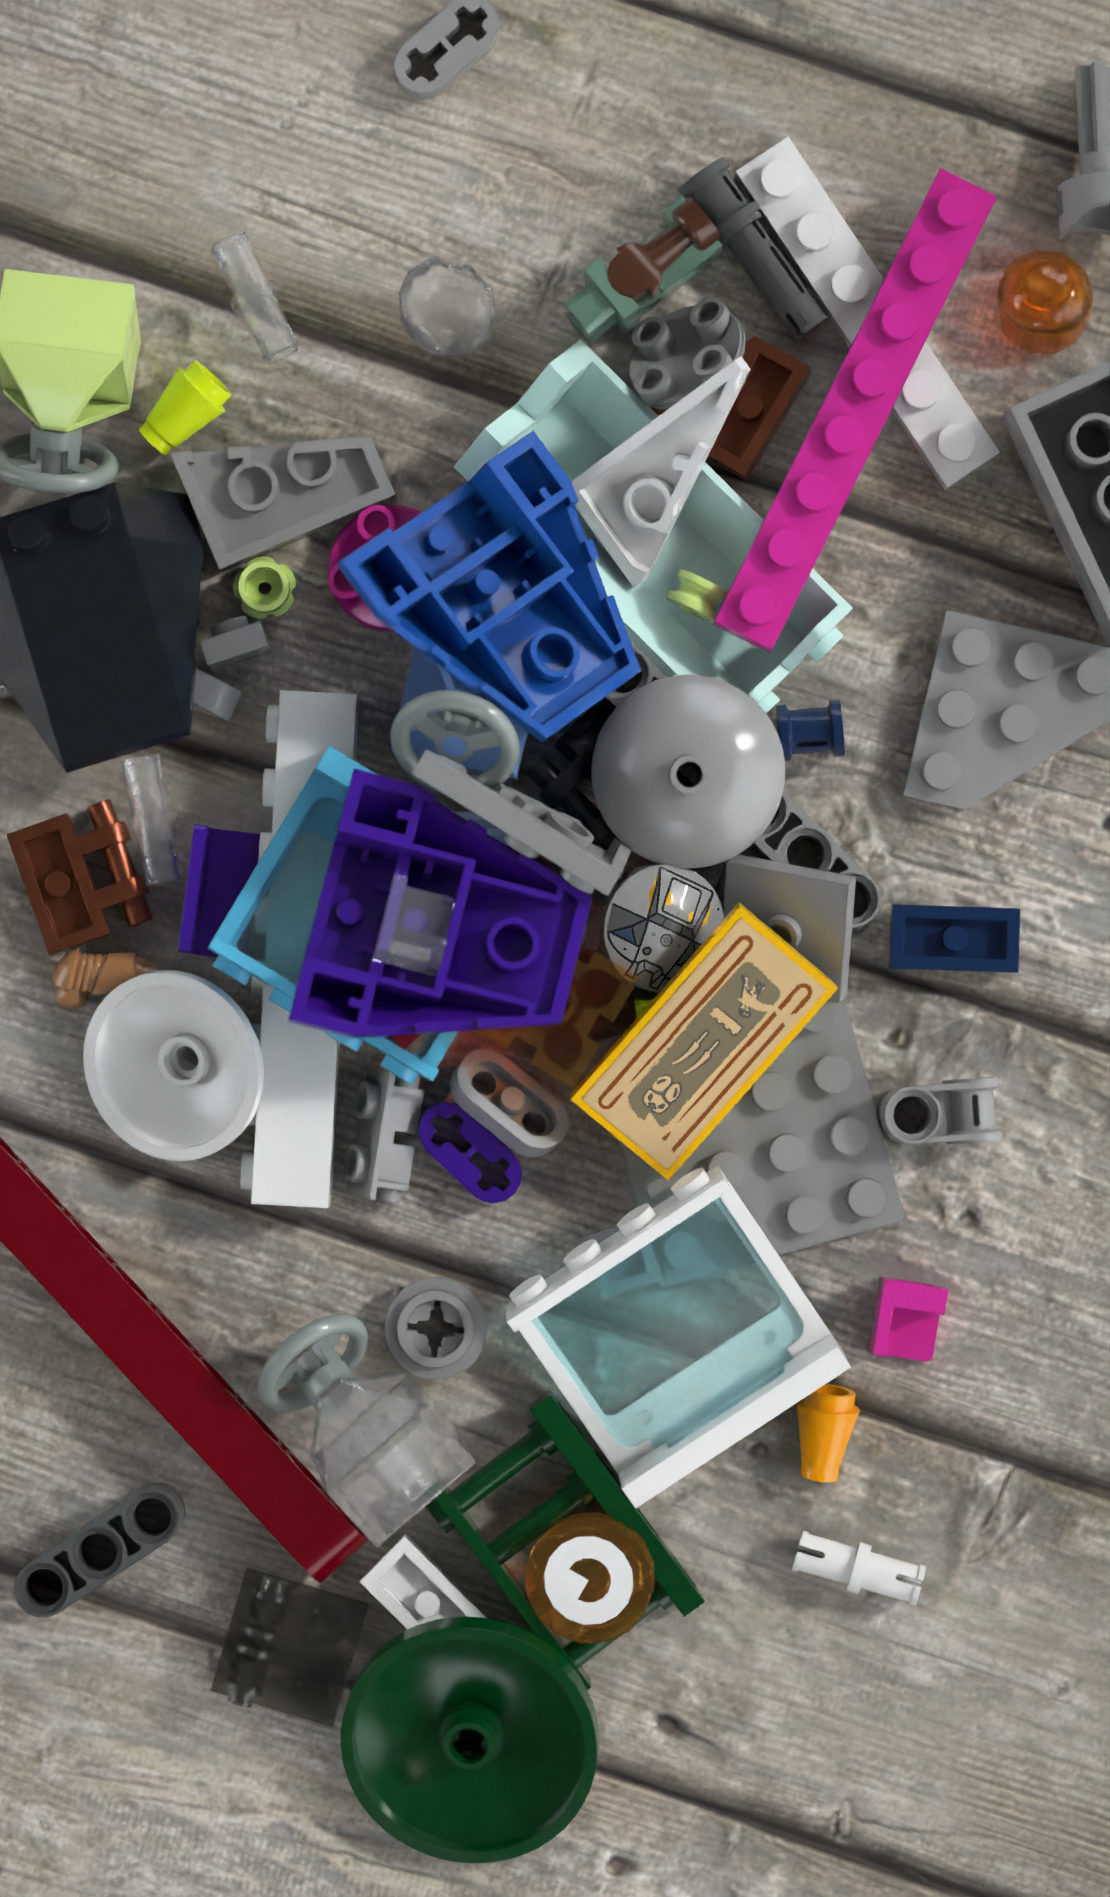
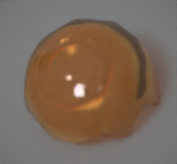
[997,249,1093,354]

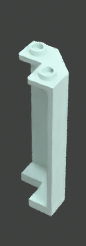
[454,339,853,714]

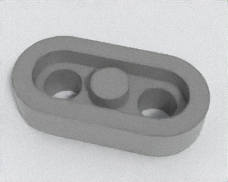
[450,1049,569,1158]

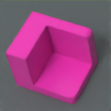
[868,1276,949,1362]

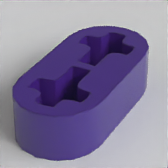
[418,1101,522,1203]

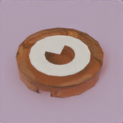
[525,1512,655,1643]

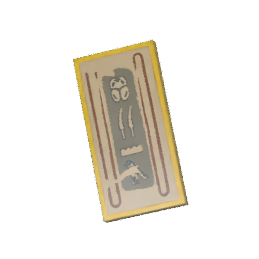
[570,902,838,1181]

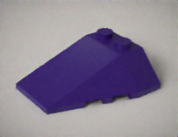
[288,769,592,1038]

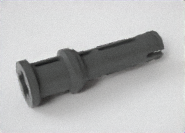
[678,157,829,341]

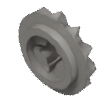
[385,1277,487,1380]

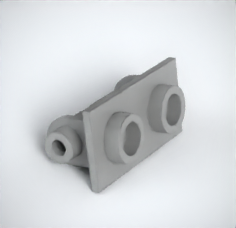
[344,1068,425,1203]

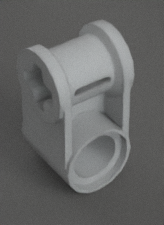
[877,1077,1003,1144]

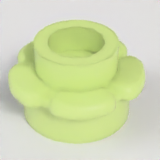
[233,556,296,619]

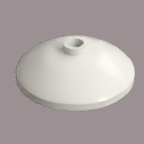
[83,970,264,1161]

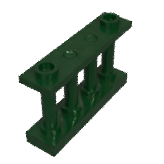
[425,1390,705,1690]

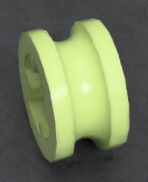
[666,569,728,623]

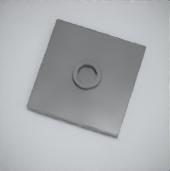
[723,854,856,1003]

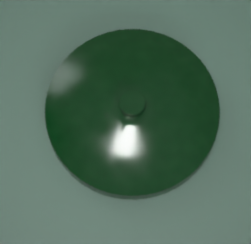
[341,1616,599,1863]

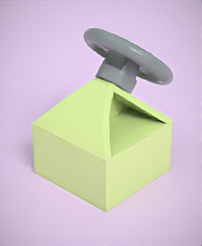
[0,269,141,494]

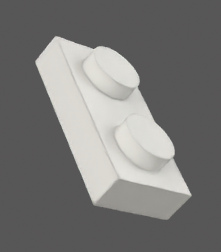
[359,1534,491,1630]

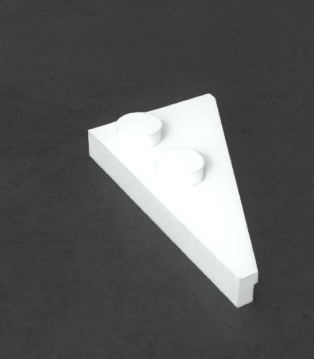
[571,356,751,588]

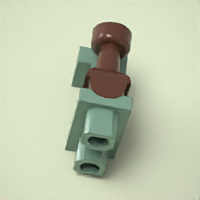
[564,196,722,346]

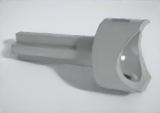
[1057,61,1110,240]

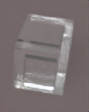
[372,873,454,976]

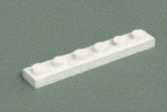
[735,137,1000,491]

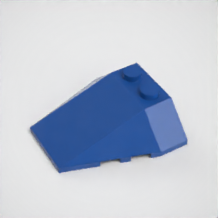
[337,431,641,742]

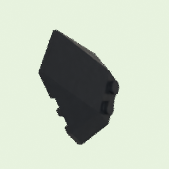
[0,482,206,773]

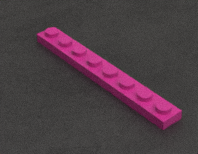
[712,168,997,653]

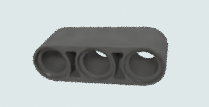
[14,1483,185,1617]

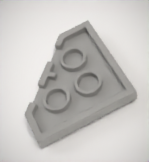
[902,610,1110,811]

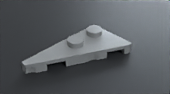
[411,749,631,896]

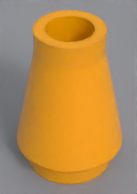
[797,1384,860,1482]

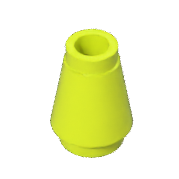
[138,360,232,455]

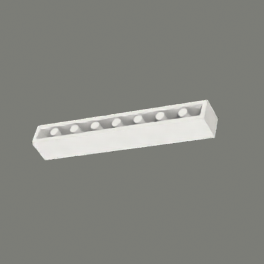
[240,690,360,1208]

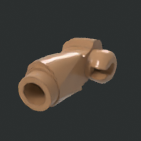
[51,946,159,1009]

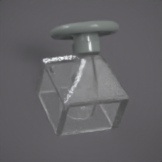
[257,1314,476,1548]

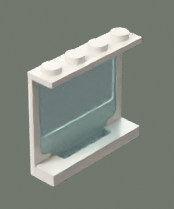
[504,1166,851,1509]

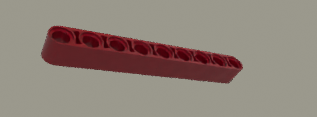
[0,1137,369,1583]

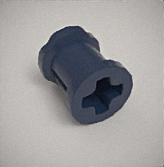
[776,699,845,761]

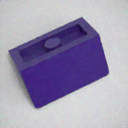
[178,824,260,957]

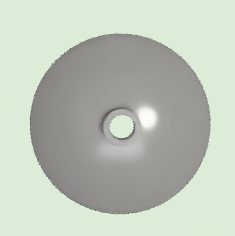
[591,674,785,868]

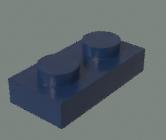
[889,904,1020,973]

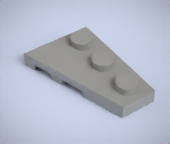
[170,436,396,572]

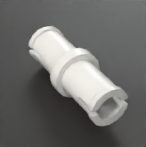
[792,1531,926,1606]

